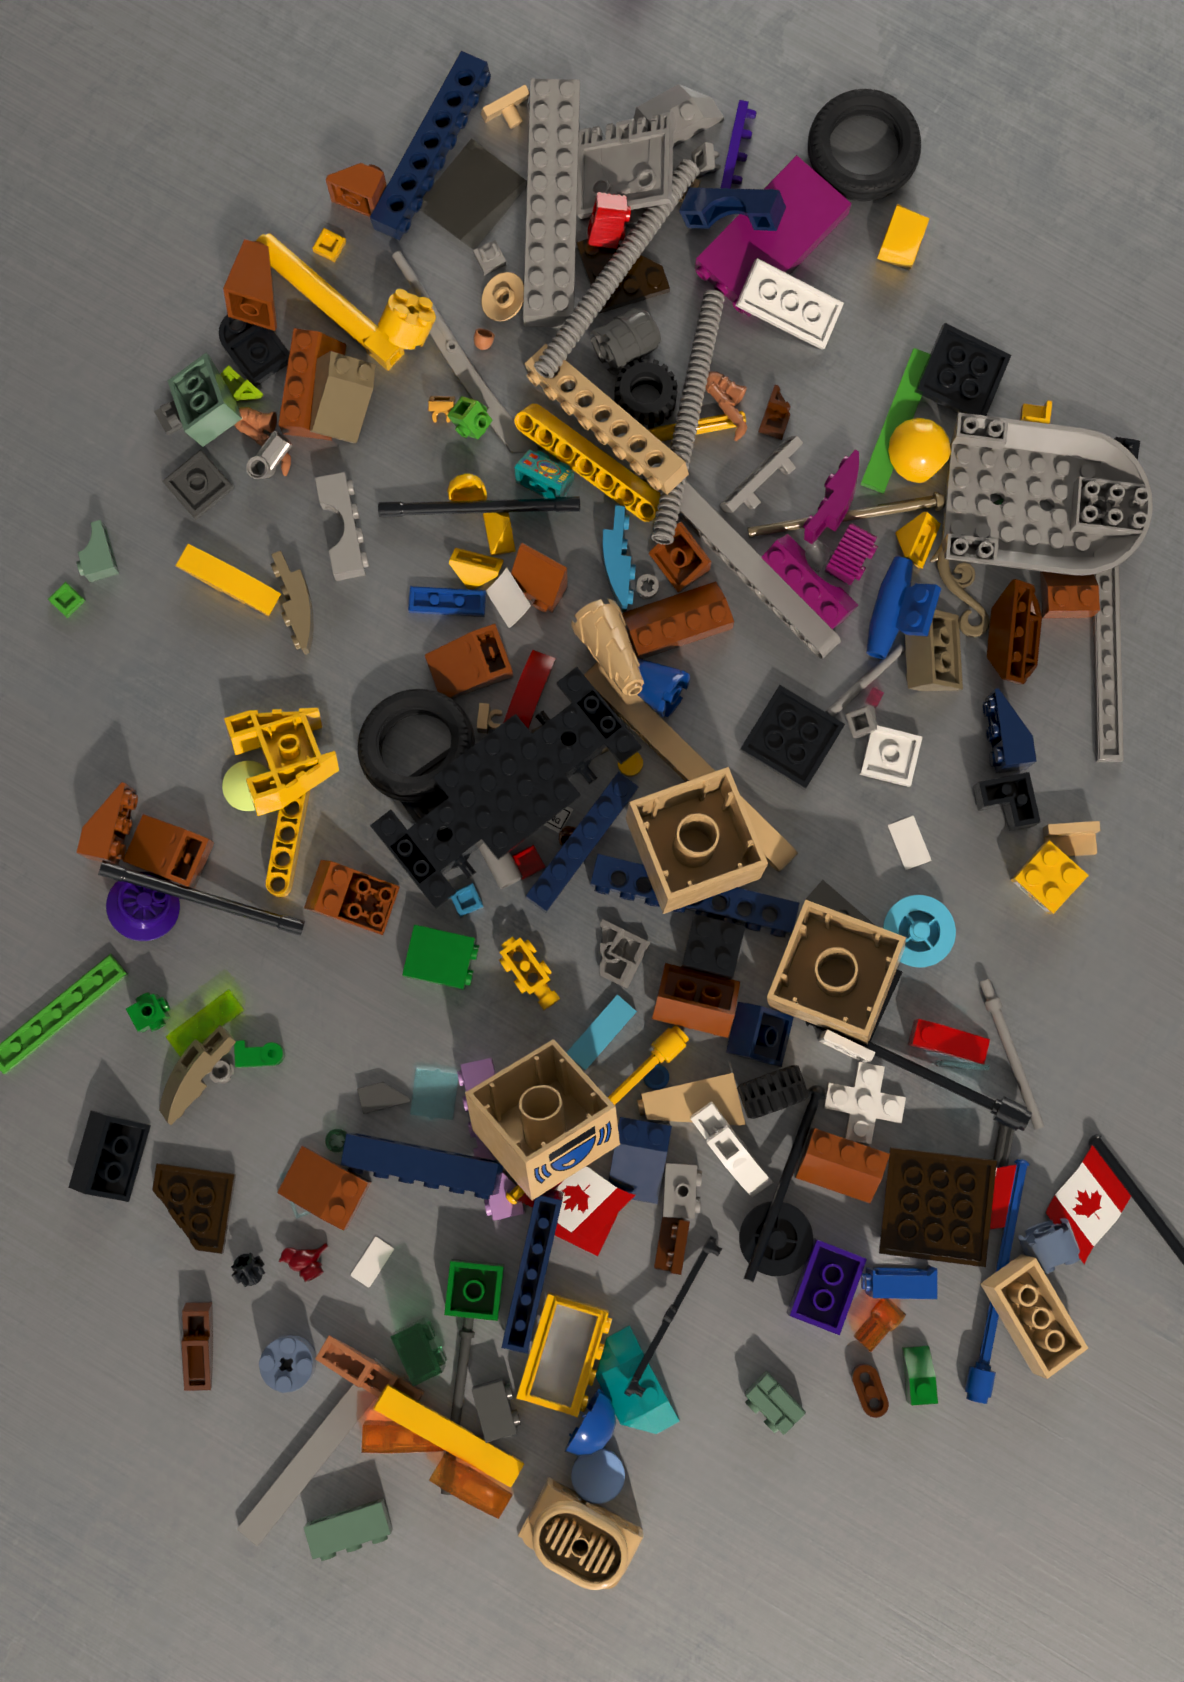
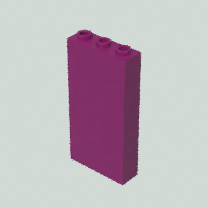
[695,155,852,317]

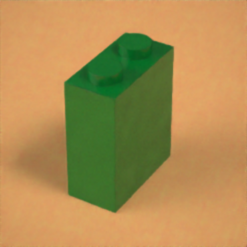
[402,924,480,990]

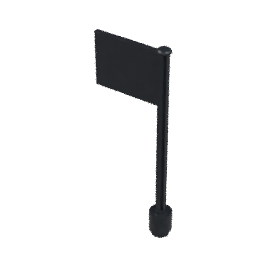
[805,969,1032,1131]

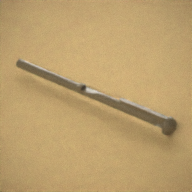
[747,492,945,537]

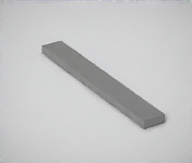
[1093,565,1124,762]
[237,1358,389,1547]

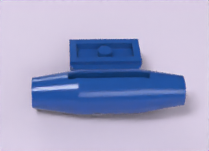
[866,557,941,659]

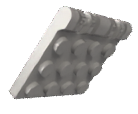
[577,111,676,219]

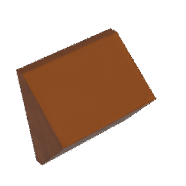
[649,522,711,593]

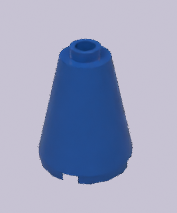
[637,658,690,718]

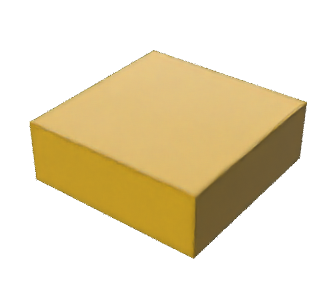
[312,228,346,262]

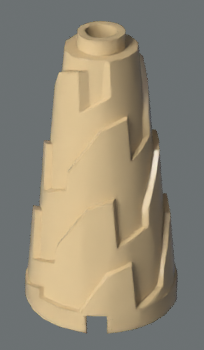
[571,599,644,696]

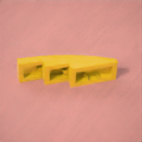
[175,544,281,616]

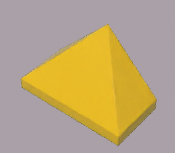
[483,512,516,556]
[895,512,941,569]
[449,547,504,590]

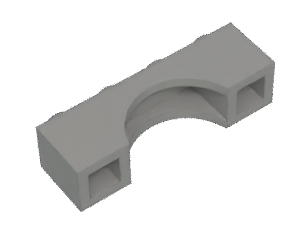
[315,472,369,581]

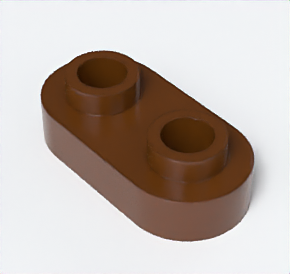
[851,1364,889,1418]

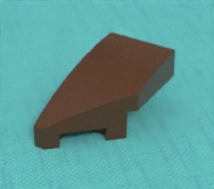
[758,384,791,440]

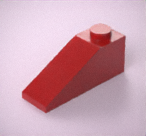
[908,1019,990,1065]

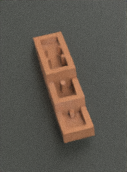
[315,1335,425,1402]

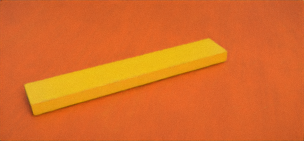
[373,1384,525,1488]

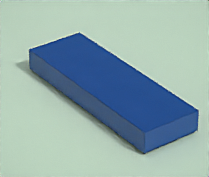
[408,586,486,617]

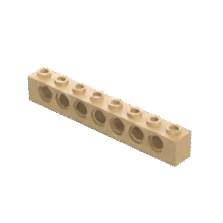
[524,344,689,495]

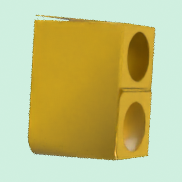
[877,204,930,270]

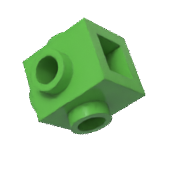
[447,396,493,440]

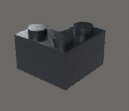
[973,772,1041,831]

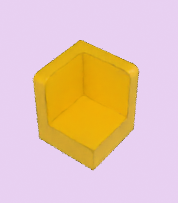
[1020,400,1052,424]

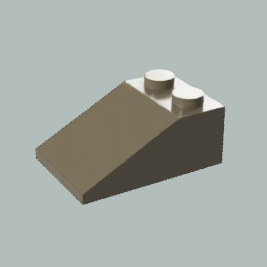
[310,351,376,444]

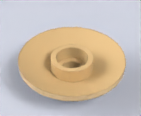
[481,272,524,322]

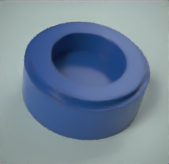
[643,1064,669,1090]

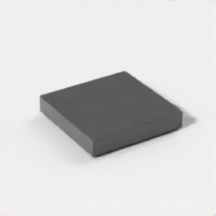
[162,449,234,520]

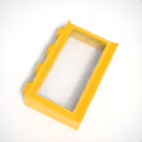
[516,1292,612,1418]

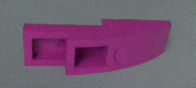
[803,449,859,545]

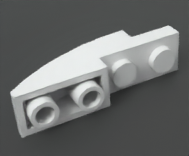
[690,1101,773,1198]

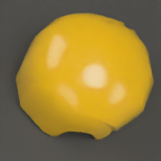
[447,473,487,501]

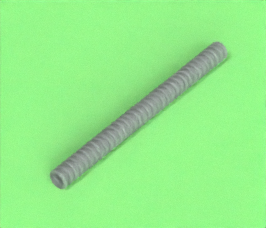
[534,159,700,379]
[651,290,725,545]

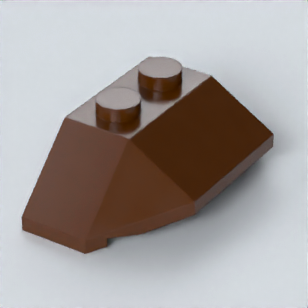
[986,579,1042,685]

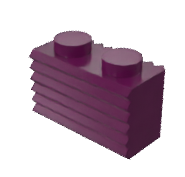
[825,523,878,585]

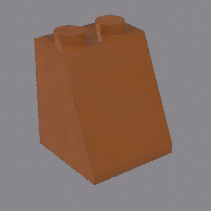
[223,239,277,331]

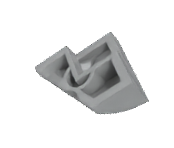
[600,919,650,989]

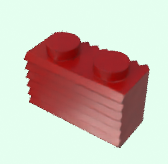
[587,192,631,249]

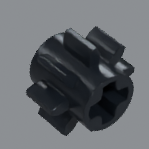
[231,1253,265,1287]

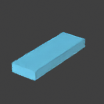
[566,994,637,1071]

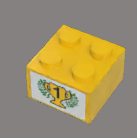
[1011,840,1089,914]

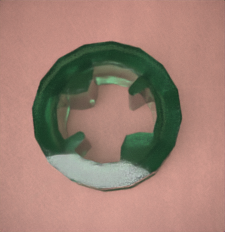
[325,1129,348,1152]

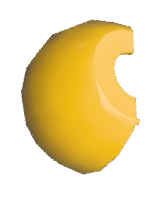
[888,418,951,483]

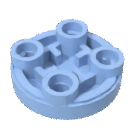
[571,1448,625,1504]

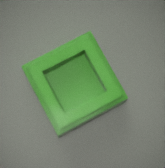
[48,582,85,618]

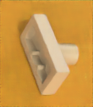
[481,85,530,129]

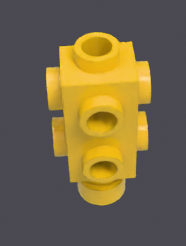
[499,936,561,1011]

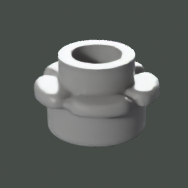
[209,1058,234,1084]

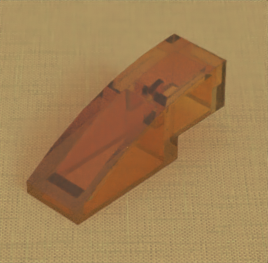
[429,1453,513,1519]

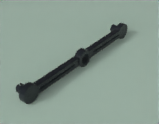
[624,1236,722,1397]

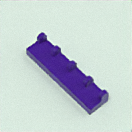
[720,100,757,189]

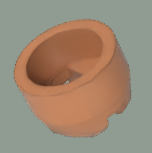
[474,328,495,350]

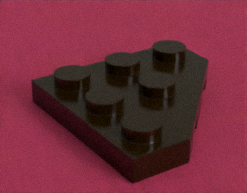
[577,239,670,314]
[152,1163,236,1254]

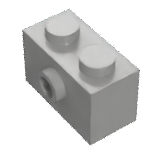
[662,1163,702,1219]

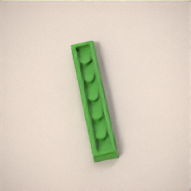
[860,348,930,494]
[0,954,128,1074]

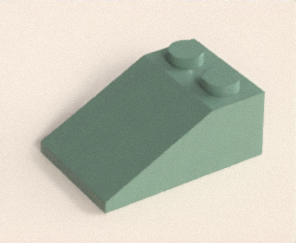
[168,353,242,447]

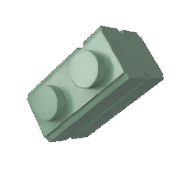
[744,1370,806,1435]

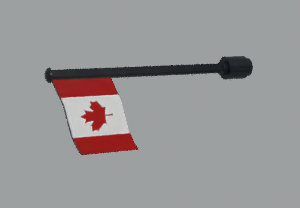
[1045,1134,1184,1266]

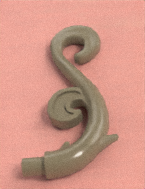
[930,543,990,638]

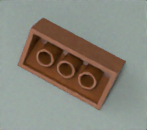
[278,328,347,441]
[622,581,734,659]

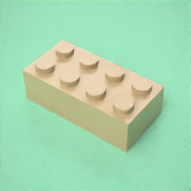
[980,1254,1089,1379]

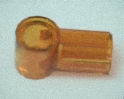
[853,1298,906,1352]

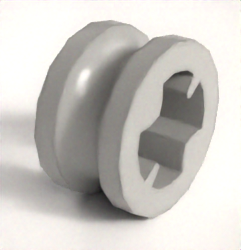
[636,574,659,599]

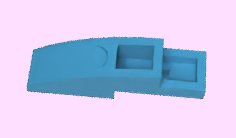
[602,505,636,612]

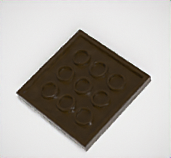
[879,1147,997,1267]

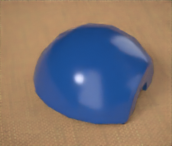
[564,1389,616,1456]

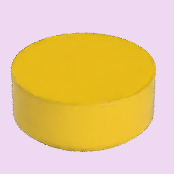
[618,752,643,777]

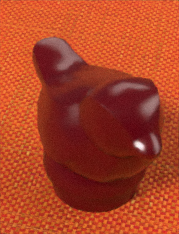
[279,1243,328,1283]

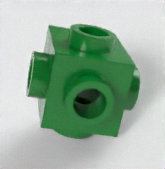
[126,992,171,1033]

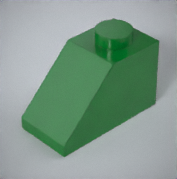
[902,1345,938,1406]

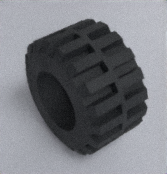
[614,358,678,429]
[737,1065,810,1119]

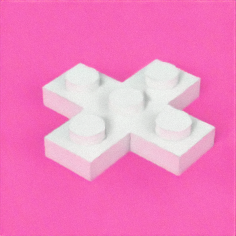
[823,1062,906,1144]

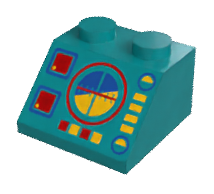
[514,449,574,498]

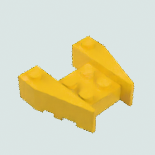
[224,708,339,816]

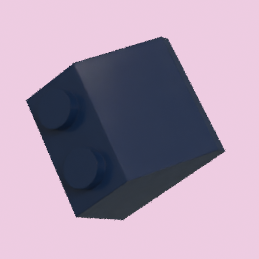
[726,1002,794,1067]

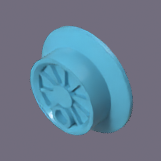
[883,895,956,968]

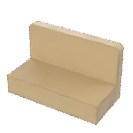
[1043,821,1101,857]

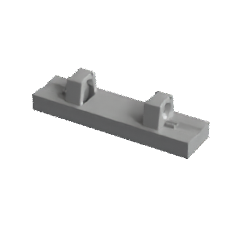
[719,436,803,513]

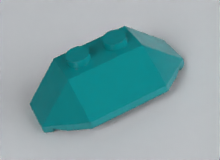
[596,1325,680,1434]

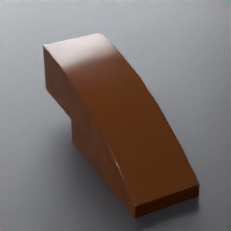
[181,1302,213,1391]

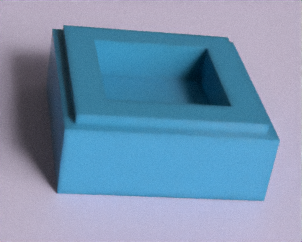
[451,883,484,918]

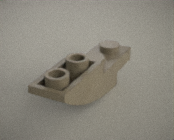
[270,550,314,655]
[159,1025,236,1125]

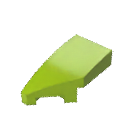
[220,365,263,401]

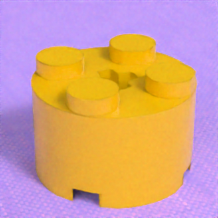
[378,289,436,350]

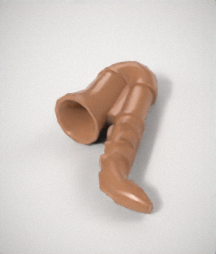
[705,371,748,441]
[234,407,291,476]

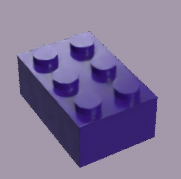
[786,1238,867,1335]

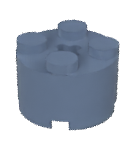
[1018,1218,1080,1274]
[259,1335,316,1393]

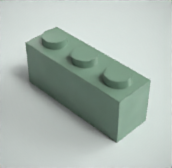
[304,1497,393,1561]

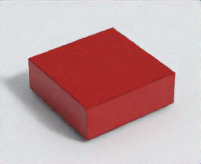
[512,845,546,880]

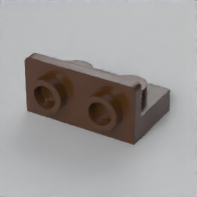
[654,1217,690,1275]

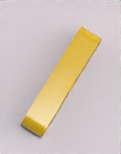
[266,790,310,898]

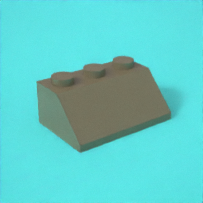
[905,609,963,692]

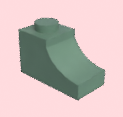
[76,520,119,582]

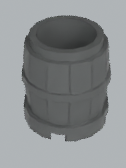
[590,308,661,375]

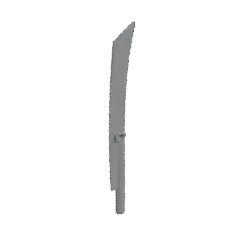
[392,251,541,453]

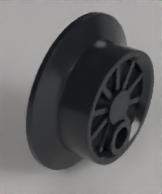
[739,1201,813,1276]

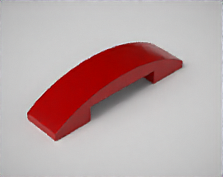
[503,650,556,729]

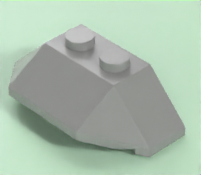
[634,84,724,147]

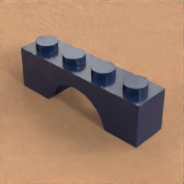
[679,188,786,231]

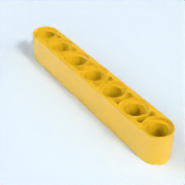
[514,403,661,522]

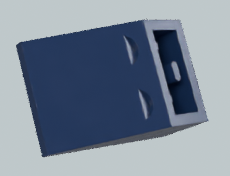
[982,688,1037,773]

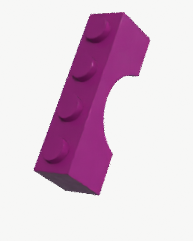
[761,534,859,629]

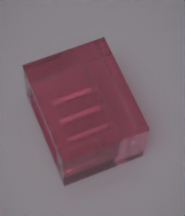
[864,687,884,708]

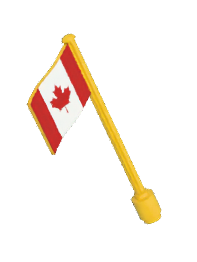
[505,1025,689,1240]

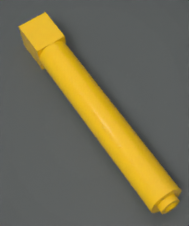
[256,233,405,371]

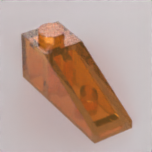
[361,1420,444,1454]

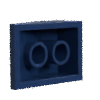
[608,1117,672,1204]

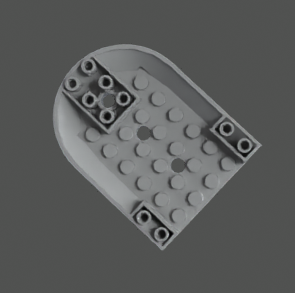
[941,413,1153,575]

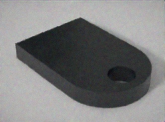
[219,314,290,387]

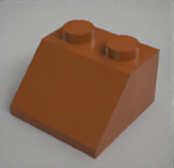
[326,163,387,217]
[1040,571,1100,619]

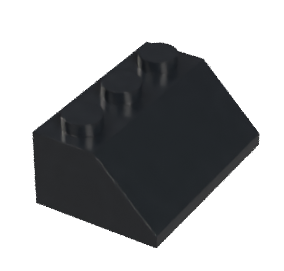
[68,1110,151,1202]

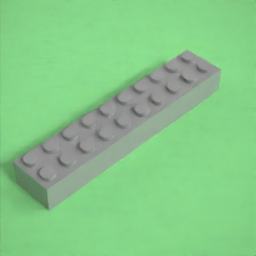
[523,78,580,328]

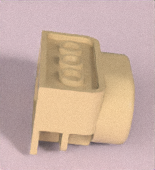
[518,1477,644,1590]

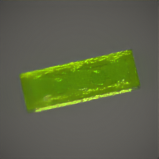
[165,989,245,1057]

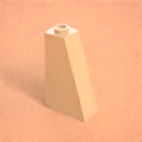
[637,1073,745,1126]

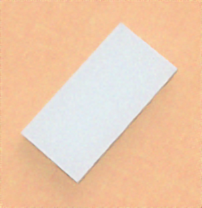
[735,258,844,350]

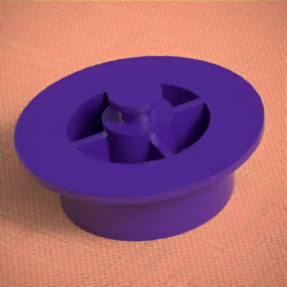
[106,872,180,941]

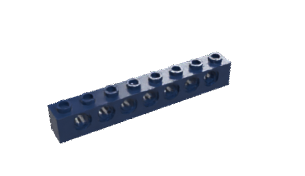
[370,51,491,241]
[590,854,800,938]

